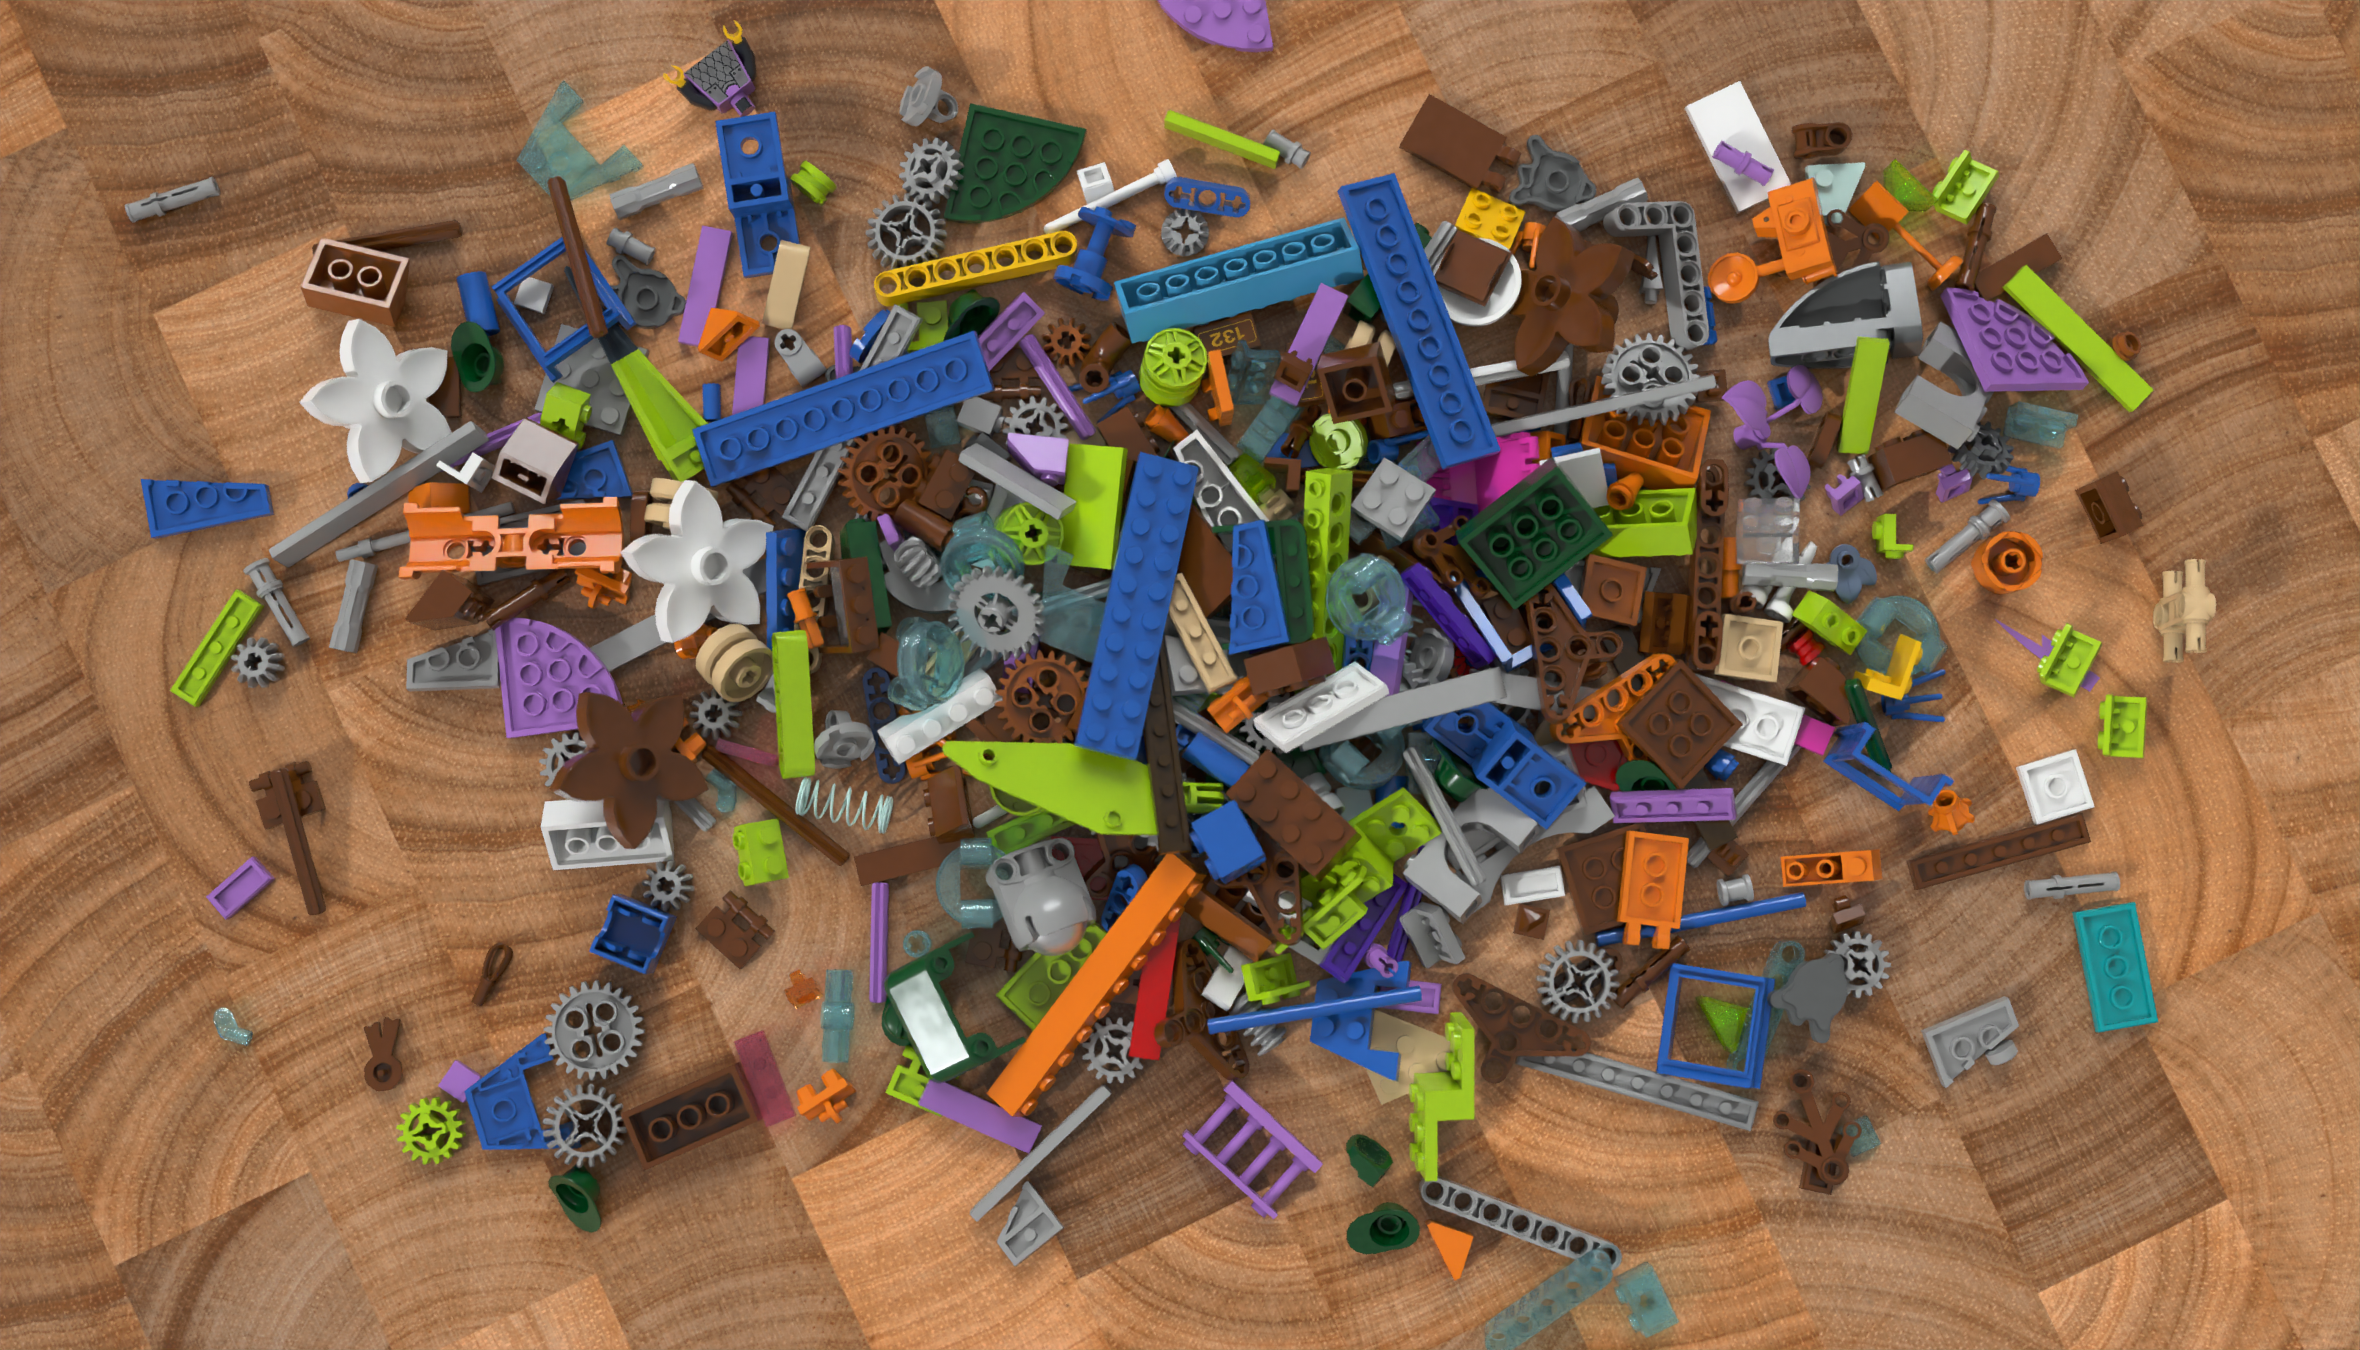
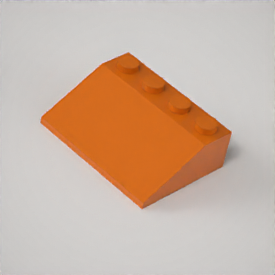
[1577,376,1711,490]

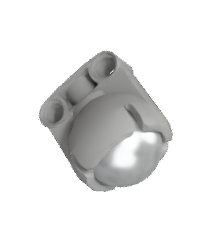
[986,838,1096,956]

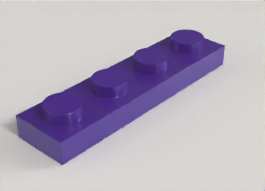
[1399,562,1497,669]
[1319,873,1409,983]

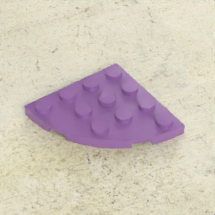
[1157,0,1273,52]
[1940,288,2089,392]
[495,617,624,738]

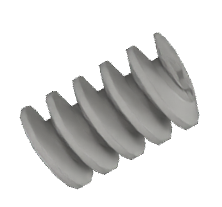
[1229,991,1287,1057]

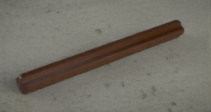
[547,176,608,339]
[701,745,850,866]

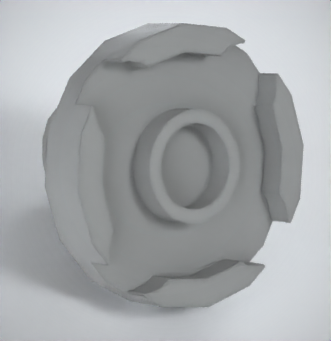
[899,66,958,126]
[1407,628,1454,686]
[814,710,876,769]

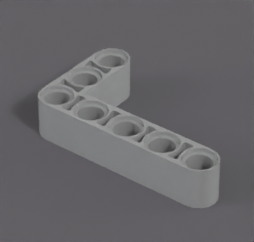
[1603,201,1709,352]

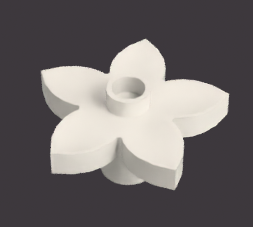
[299,319,452,483]
[620,480,774,643]

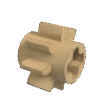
[1259,488,1295,521]

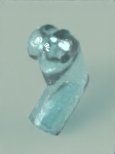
[706,768,737,813]
[213,1007,253,1046]

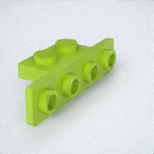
[1274,865,1368,955]

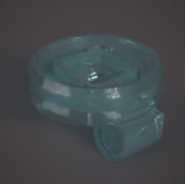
[940,511,1025,600]
[1326,553,1414,646]
[1856,596,1948,675]
[887,617,965,711]
[1321,724,1407,790]
[936,838,1009,929]

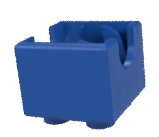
[1189,800,1266,884]
[589,894,677,974]

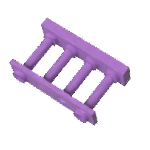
[1182,1080,1323,1219]

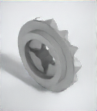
[1161,209,1209,256]

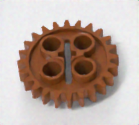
[837,426,931,521]
[994,650,1088,743]

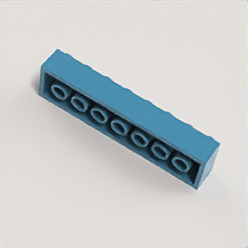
[1114,217,1364,343]

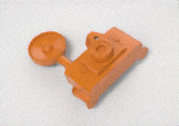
[1708,177,1838,304]

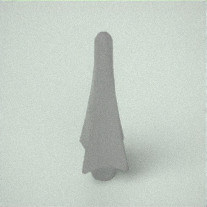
[1639,236,1663,304]

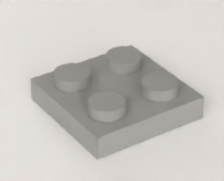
[1351,457,1436,542]

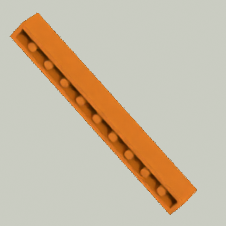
[986,853,1207,1117]

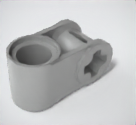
[775,329,827,388]

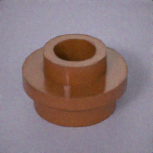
[2112,332,2141,361]

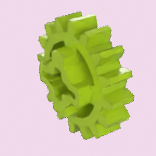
[396,1097,466,1165]

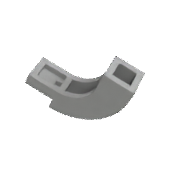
[879,540,962,614]

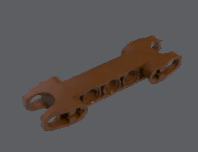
[1683,459,1729,673]

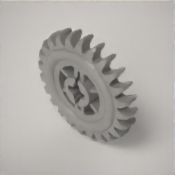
[947,566,1046,661]

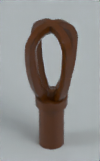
[1567,378,1593,442]
[471,943,513,1006]

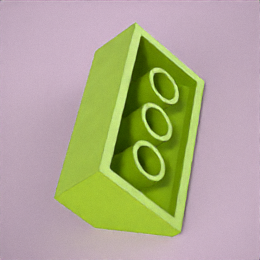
[1584,488,1697,558]

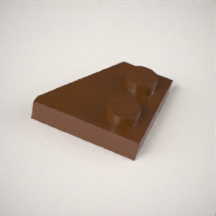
[1482,372,1550,420]

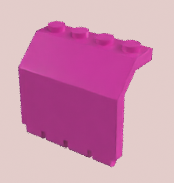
[1416,432,1540,531]

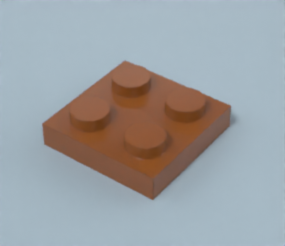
[1579,554,1647,627]

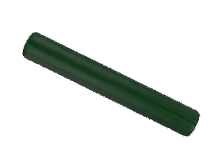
[1844,678,1892,776]

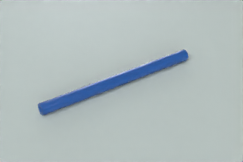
[1595,892,1806,947]
[1207,986,1422,1034]

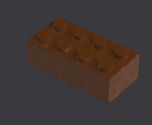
[1225,749,1362,882]
[621,1062,763,1171]

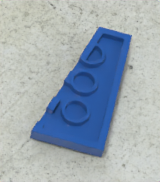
[141,479,274,539]
[1229,519,1291,654]

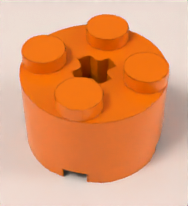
[1971,531,2043,595]

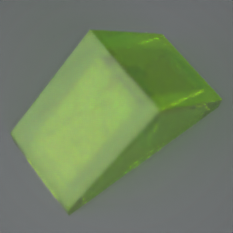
[1883,159,1938,212]
[1227,451,1276,503]
[1696,995,1748,1053]

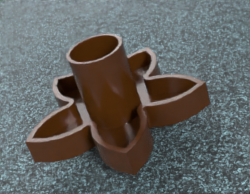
[1508,216,1635,376]
[549,692,709,849]

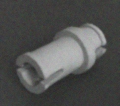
[1263,130,1311,169]
[606,227,656,265]
[1847,454,1884,502]

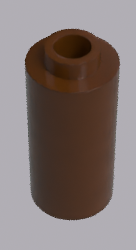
[894,499,961,554]

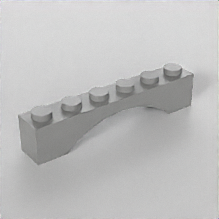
[1454,786,1615,914]

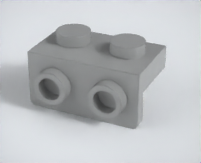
[1400,902,1465,968]

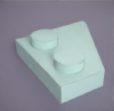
[1805,163,1865,226]

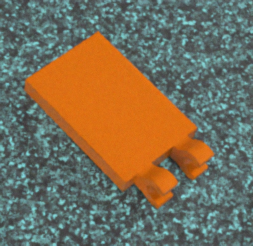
[1201,349,1234,427]
[1617,831,1689,949]

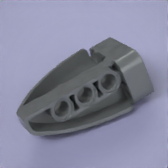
[1768,262,1923,369]

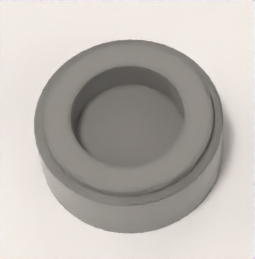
[1985,1040,2018,1065]

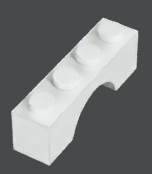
[877,668,1002,764]

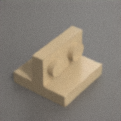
[1714,614,1783,683]

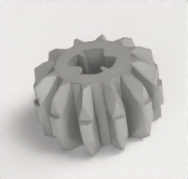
[893,536,944,589]
[230,637,285,688]
[689,688,742,740]
[642,860,695,912]

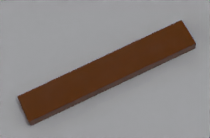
[1906,813,2091,890]

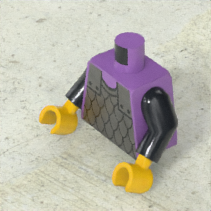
[663,20,757,117]

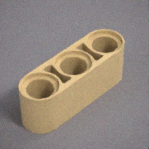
[762,240,811,329]

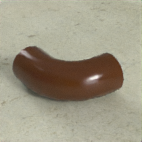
[1079,321,1132,393]

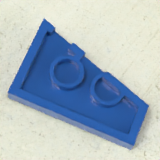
[555,440,633,500]

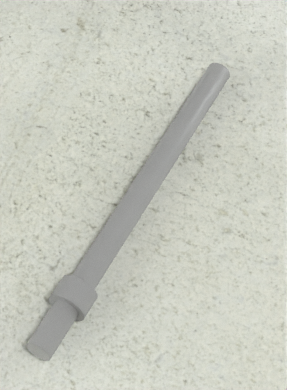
[335,501,515,562]

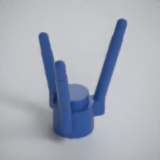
[1068,370,1141,424]
[1367,430,1430,476]
[1978,465,2040,505]
[1881,669,1946,722]

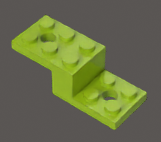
[1301,787,1442,909]
[1409,1012,1474,1182]

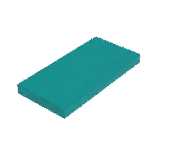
[2072,902,2158,1032]

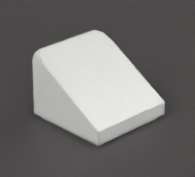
[1077,162,1114,204]

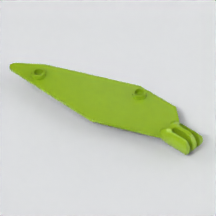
[942,741,1224,835]

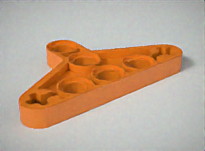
[1549,653,1675,762]

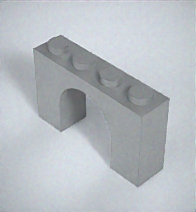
[1894,321,1994,450]
[1403,787,1540,924]

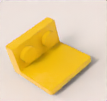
[1446,188,1525,250]
[1852,634,1923,701]

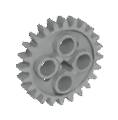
[1601,333,1700,426]
[543,980,645,1081]

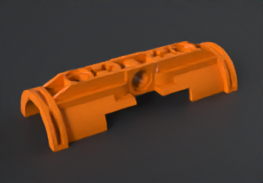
[399,497,624,580]

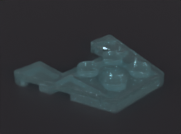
[517,80,644,201]
[1039,545,1105,663]

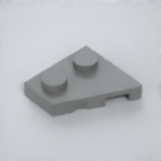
[996,1181,1065,1266]

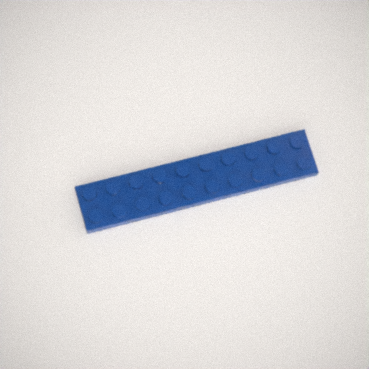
[1337,173,1501,469]
[692,331,995,487]
[1074,452,1199,761]

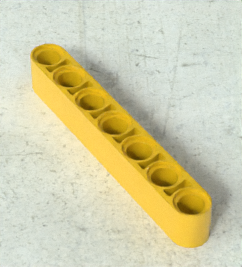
[874,231,1077,306]

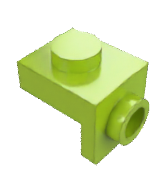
[1872,514,1913,559]

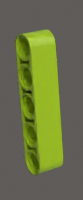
[772,630,815,779]

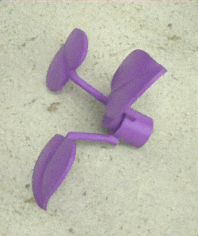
[1722,365,1823,500]

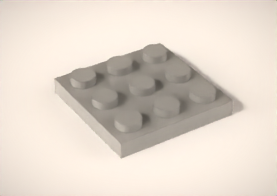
[535,324,649,436]

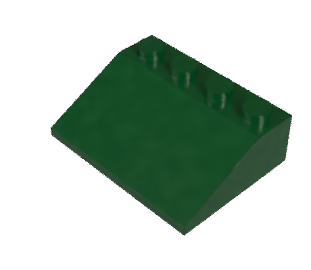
[1455,456,1613,610]

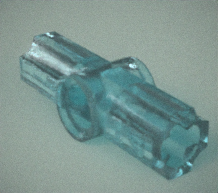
[821,969,854,1063]

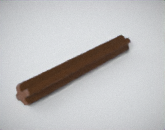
[312,220,462,255]
[269,768,326,915]

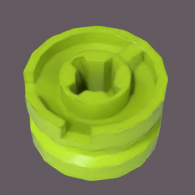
[789,160,837,206]

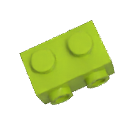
[1932,150,1999,225]
[2037,623,2102,698]
[2098,694,2147,759]
[732,818,789,886]
[1241,952,1310,1005]

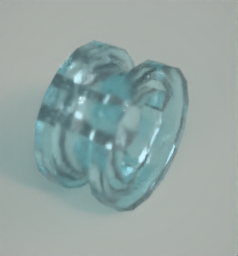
[903,930,931,958]

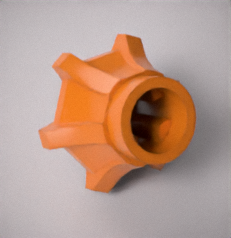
[674,623,718,660]
[1928,790,1975,835]

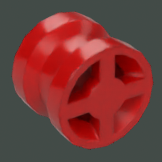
[1787,629,1826,666]

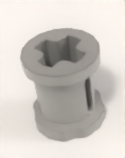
[1716,874,1754,906]

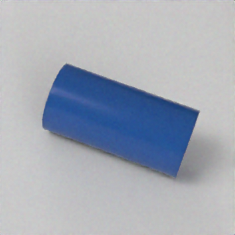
[702,383,721,422]

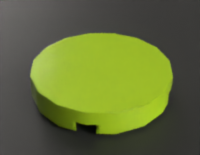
[1309,413,1368,470]

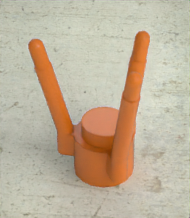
[1510,222,1546,269]
[906,731,972,782]

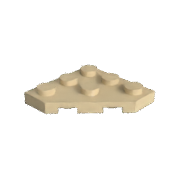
[1365,1009,1450,1105]

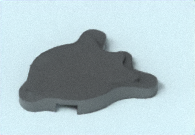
[1509,135,1596,212]
[610,255,686,329]
[1767,953,1847,1043]

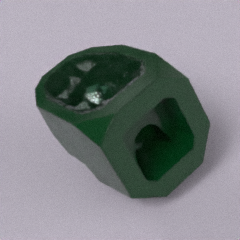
[1346,1134,1394,1188]

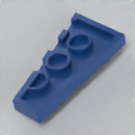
[766,527,806,651]

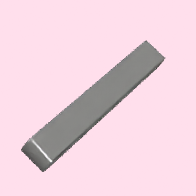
[1299,667,1507,752]
[1418,1176,1622,1271]

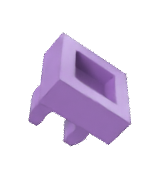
[1936,464,1973,503]
[1825,474,1864,516]

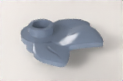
[1826,544,1877,604]

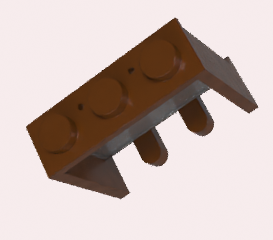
[806,557,880,653]

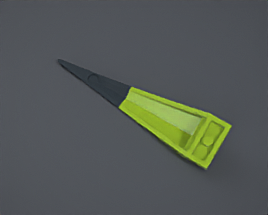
[564,266,708,482]

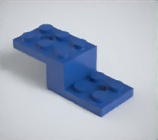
[715,112,800,279]
[1422,702,1586,830]

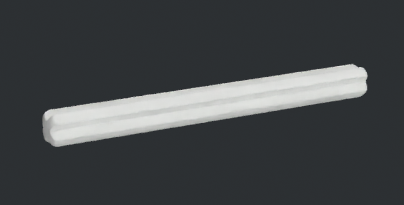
[1393,351,1570,401]

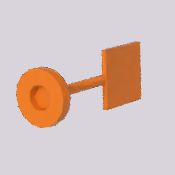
[1848,180,1964,291]

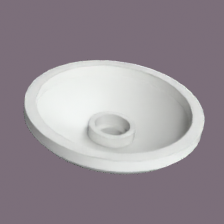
[1432,238,1522,327]

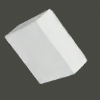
[514,277,554,314]

